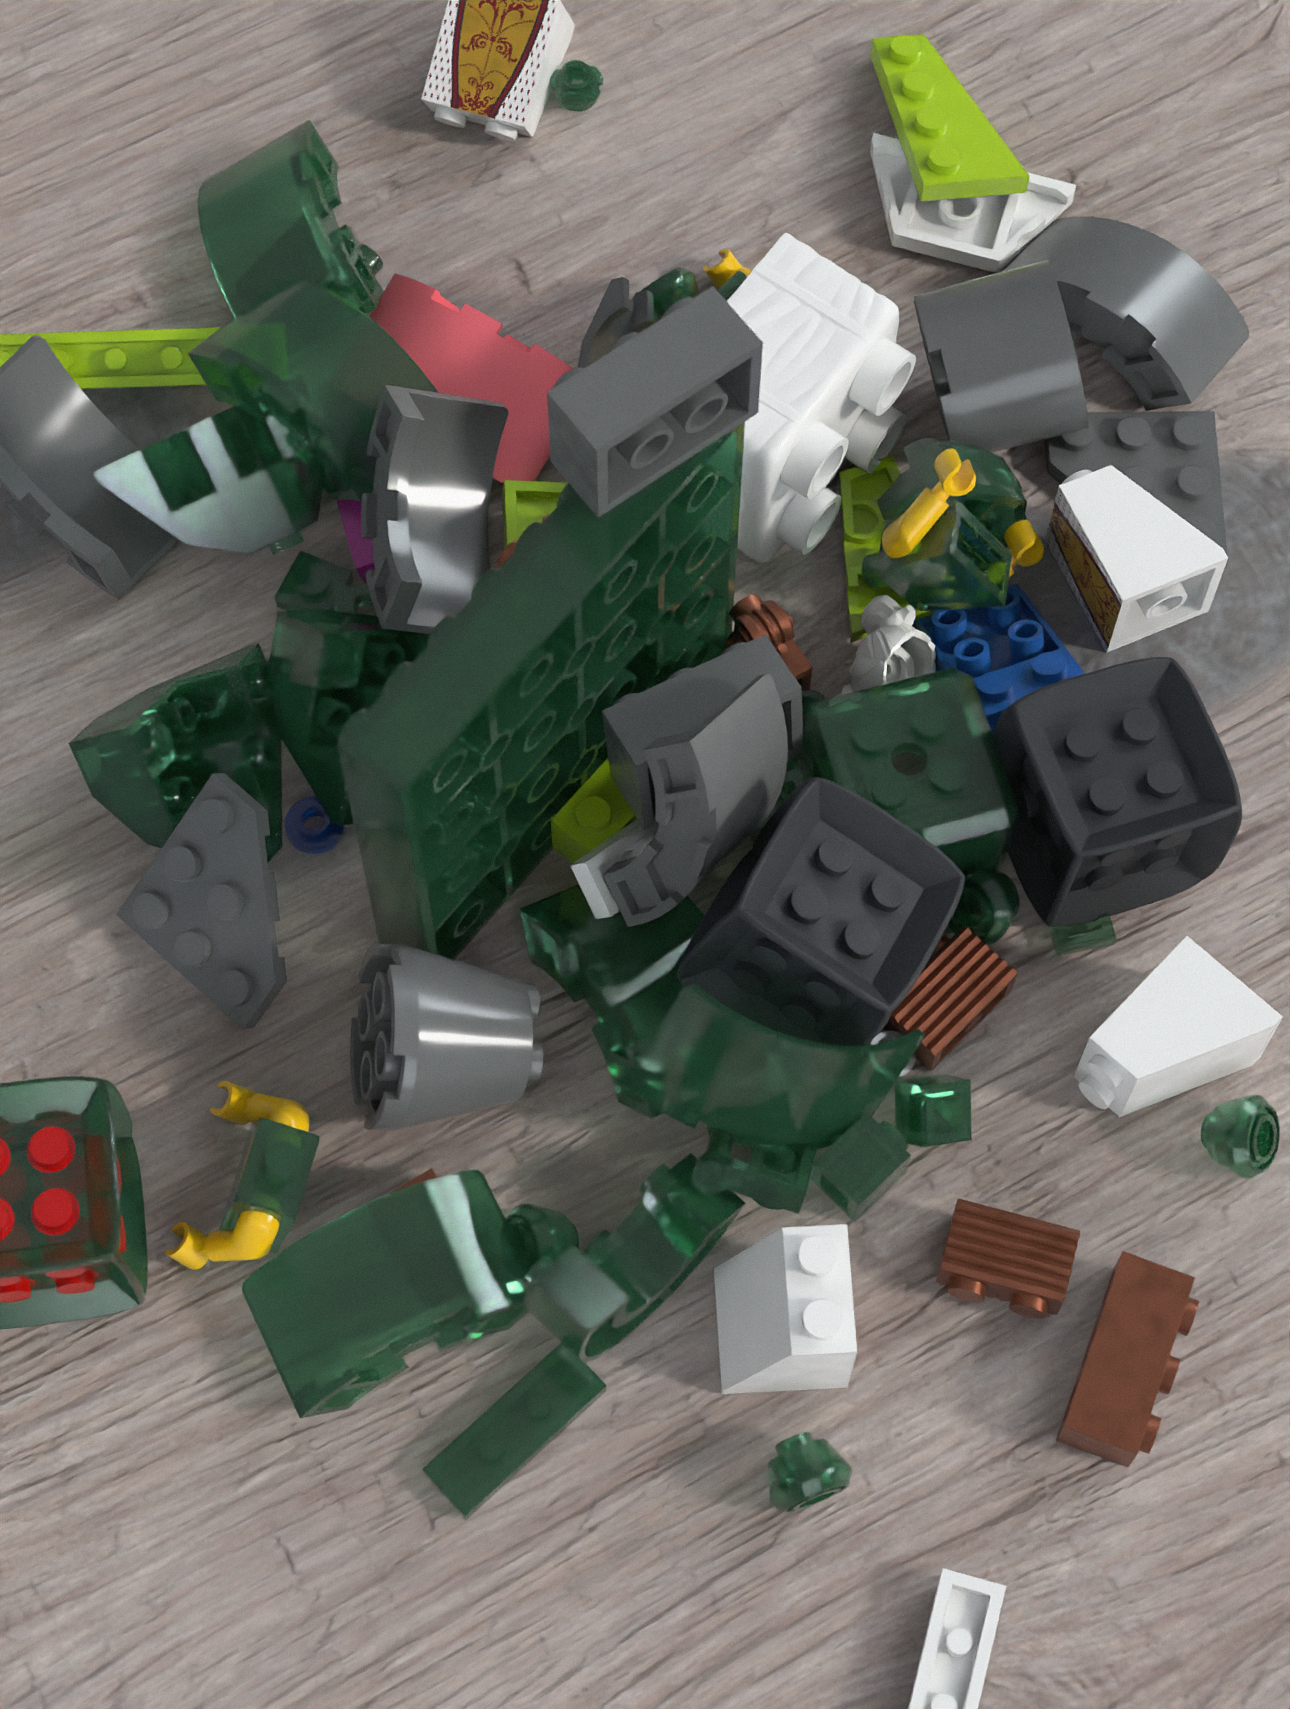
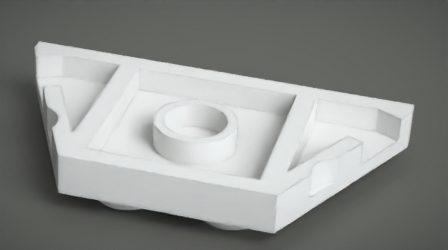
[870,133,1076,273]

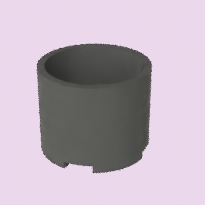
[914,260,1089,460]

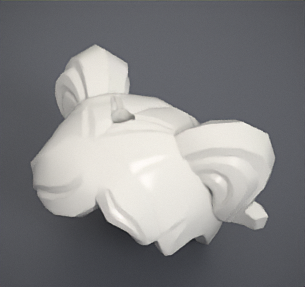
[830,595,936,723]

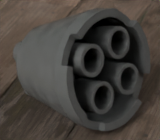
[350,943,543,1130]

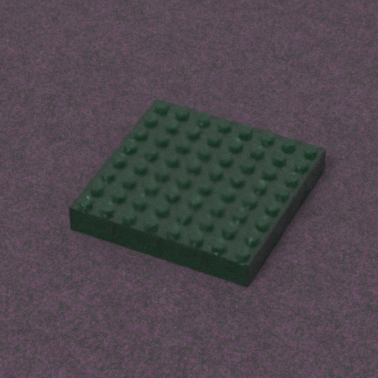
[337,422,745,960]

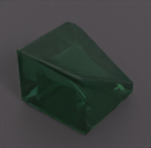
[894,1075,972,1147]

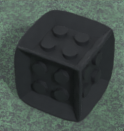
[983,657,1242,927]
[677,777,965,1074]

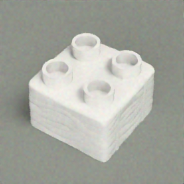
[652,233,916,562]

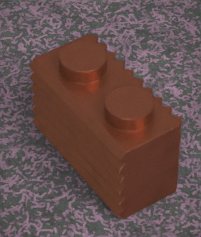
[883,926,1017,1072]
[936,1198,1080,1319]

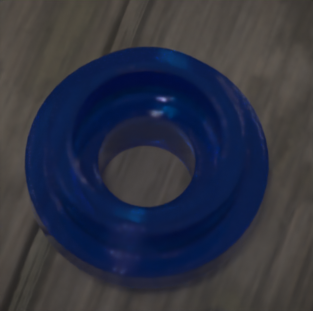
[285,796,345,854]

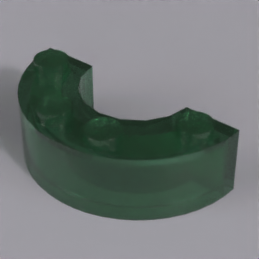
[520,1153,745,1362]

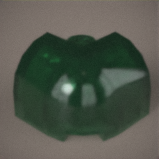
[877,438,1027,568]

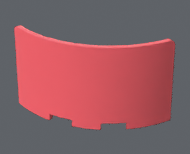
[329,273,574,485]

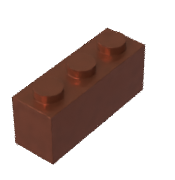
[1056,1251,1199,1467]

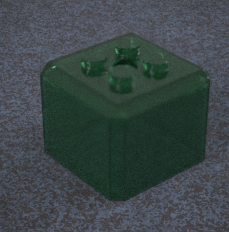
[793,667,1019,885]

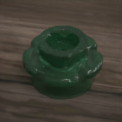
[550,60,603,112]

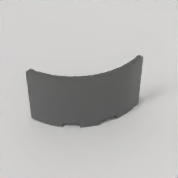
[1004,216,1249,411]
[0,335,208,600]
[361,385,509,641]
[603,674,788,927]

